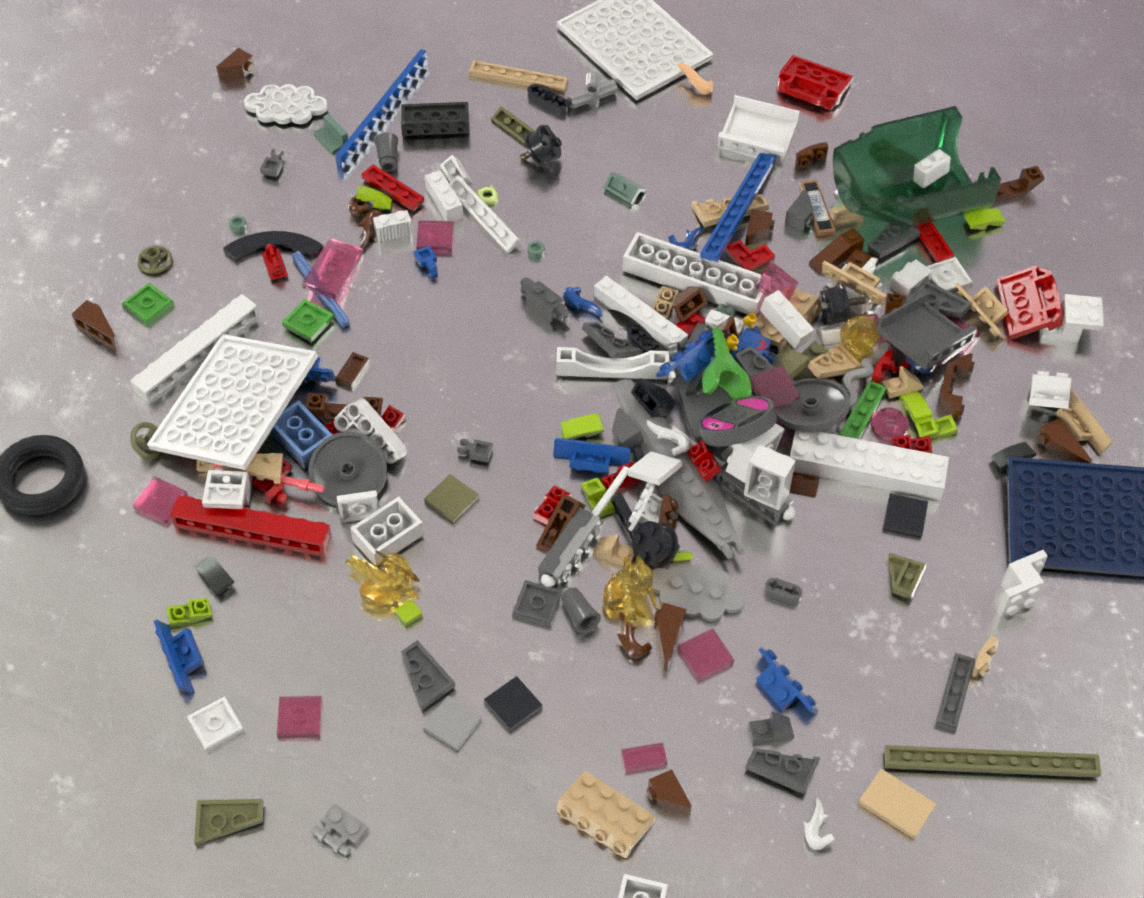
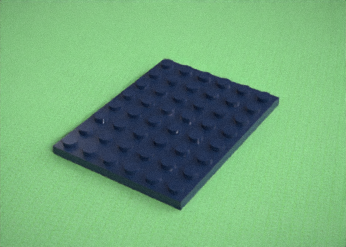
[1007,457,1144,577]

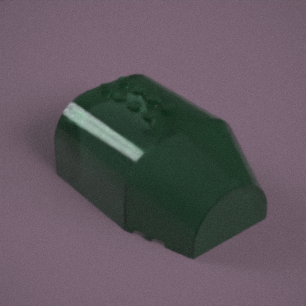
[833,106,1001,228]

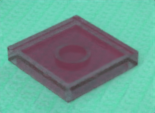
[416,221,454,252]
[755,260,799,301]
[749,365,800,408]
[133,477,188,524]
[678,628,734,681]
[277,696,322,738]

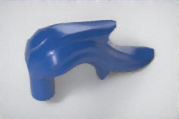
[668,227,705,251]
[562,287,603,317]

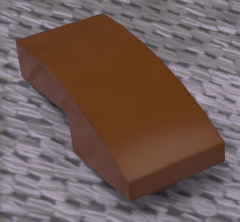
[795,142,829,168]
[884,293,905,315]
[660,493,679,530]

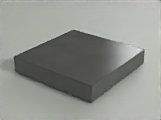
[512,580,563,627]

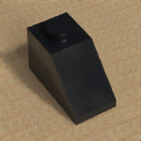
[631,378,676,418]

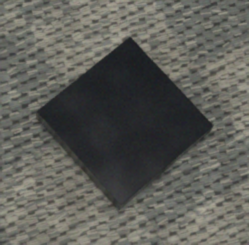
[883,493,928,537]
[484,676,543,732]

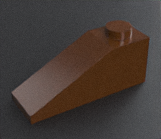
[809,228,865,275]
[72,300,119,350]
[1037,418,1092,463]
[536,493,586,552]
[654,602,686,670]

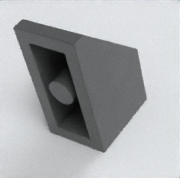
[785,190,814,232]
[612,408,644,450]

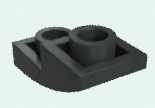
[685,366,708,397]
[991,442,1037,472]
[195,554,235,595]

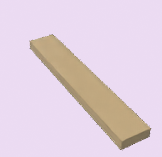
[469,60,568,93]

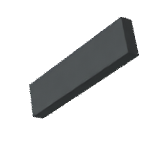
[935,653,975,732]

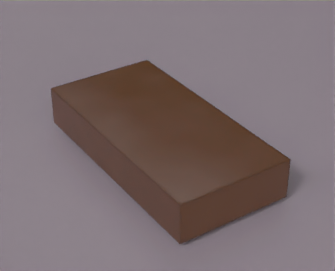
[335,352,369,389]

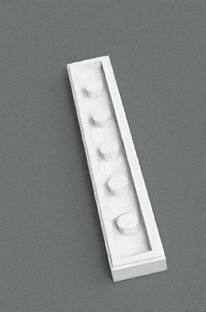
[450,175,521,253]

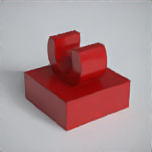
[263,482,288,506]

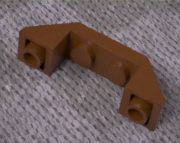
[974,166,1045,203]
[938,353,975,422]
[305,393,383,423]

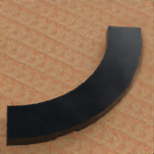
[223,231,324,261]

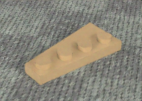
[691,194,769,227]

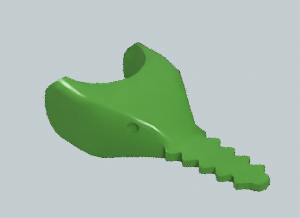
[702,327,752,400]

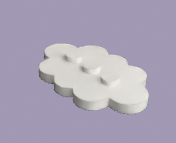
[244,84,328,124]

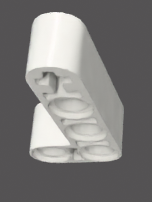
[334,399,407,463]

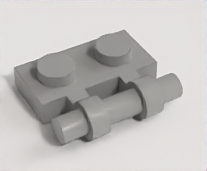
[311,803,369,856]

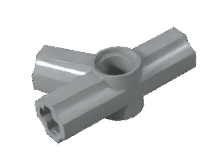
[567,71,618,109]

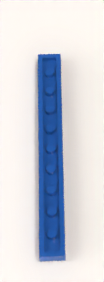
[335,49,428,170]
[700,153,776,262]

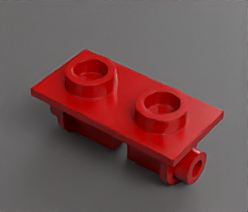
[262,244,288,280]

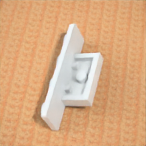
[628,482,662,531]

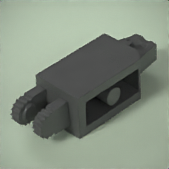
[520,277,571,324]

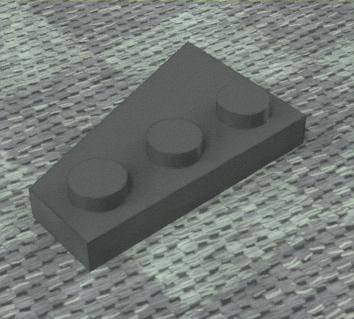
[401,640,456,710]

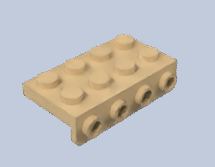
[749,286,822,353]
[556,770,656,858]

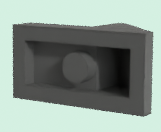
[748,712,794,744]

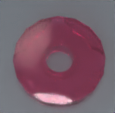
[871,407,909,441]

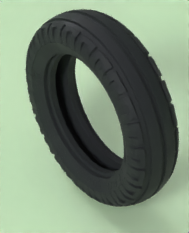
[0,435,84,515]

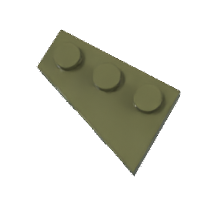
[194,799,264,845]

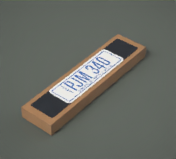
[800,180,835,237]

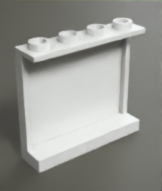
[717,95,800,165]

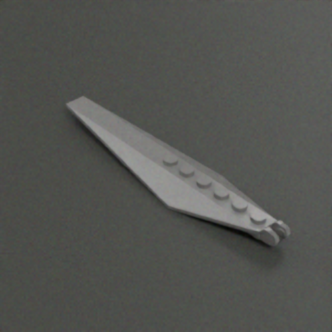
[613,378,744,559]

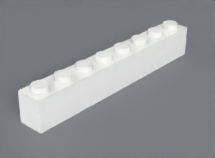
[130,294,259,404]

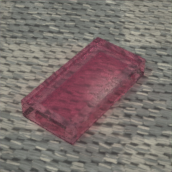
[621,742,667,772]

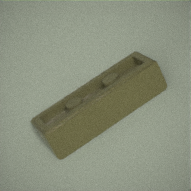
[491,106,535,144]

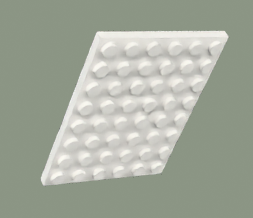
[557,0,714,100]
[147,334,318,470]

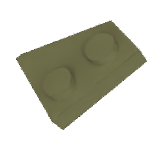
[888,553,926,599]

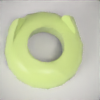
[476,185,499,206]

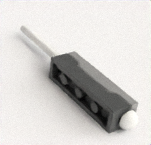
[689,438,795,525]
[538,466,629,587]

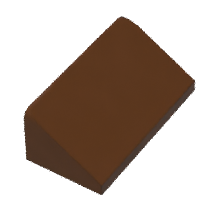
[789,472,820,497]

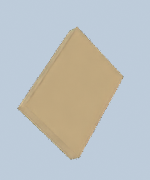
[858,769,937,839]

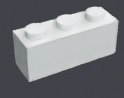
[425,170,463,225]
[760,290,814,350]

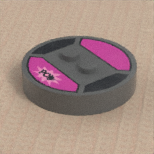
[698,396,777,446]

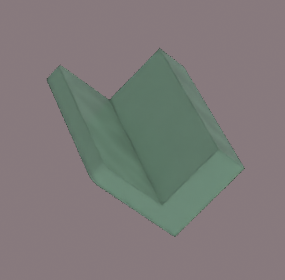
[314,114,348,154]
[604,172,646,204]

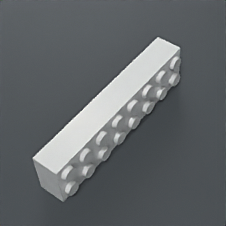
[622,232,770,315]
[790,430,949,501]

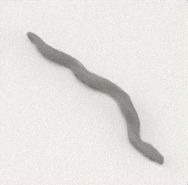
[819,342,891,434]

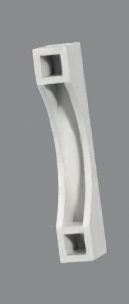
[594,276,688,350]
[556,347,669,380]

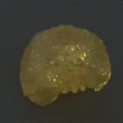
[840,316,879,356]

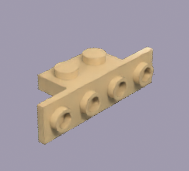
[822,260,886,307]
[955,282,1009,340]
[1056,388,1113,455]

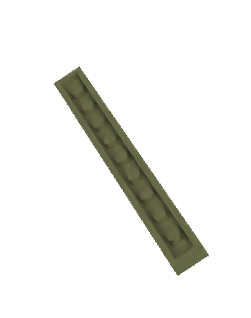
[884,745,1101,778]

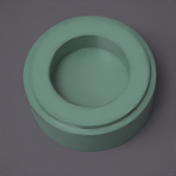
[229,216,247,233]
[527,241,545,259]

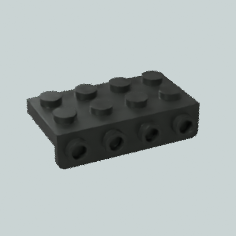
[401,102,470,136]

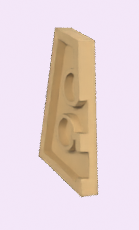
[808,343,862,379]
[222,453,283,484]

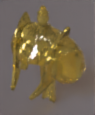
[345,550,420,608]
[602,555,658,625]

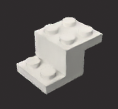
[1041,294,1104,342]
[1029,371,1072,409]
[202,467,254,509]
[997,550,1047,617]

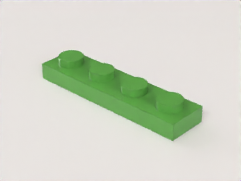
[839,380,887,439]

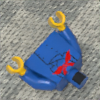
[726,313,777,364]

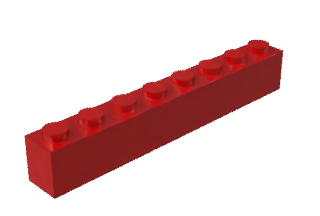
[170,495,331,555]

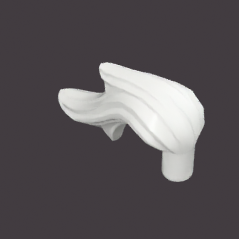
[647,420,691,456]
[803,797,835,850]

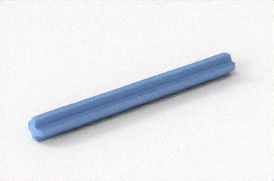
[292,251,350,328]

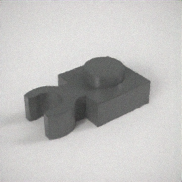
[260,149,284,177]
[457,439,493,463]

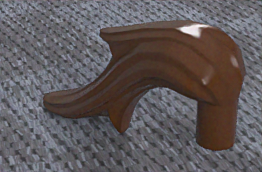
[348,183,371,217]
[358,210,382,248]
[617,612,652,659]

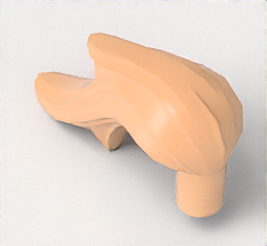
[678,63,714,95]

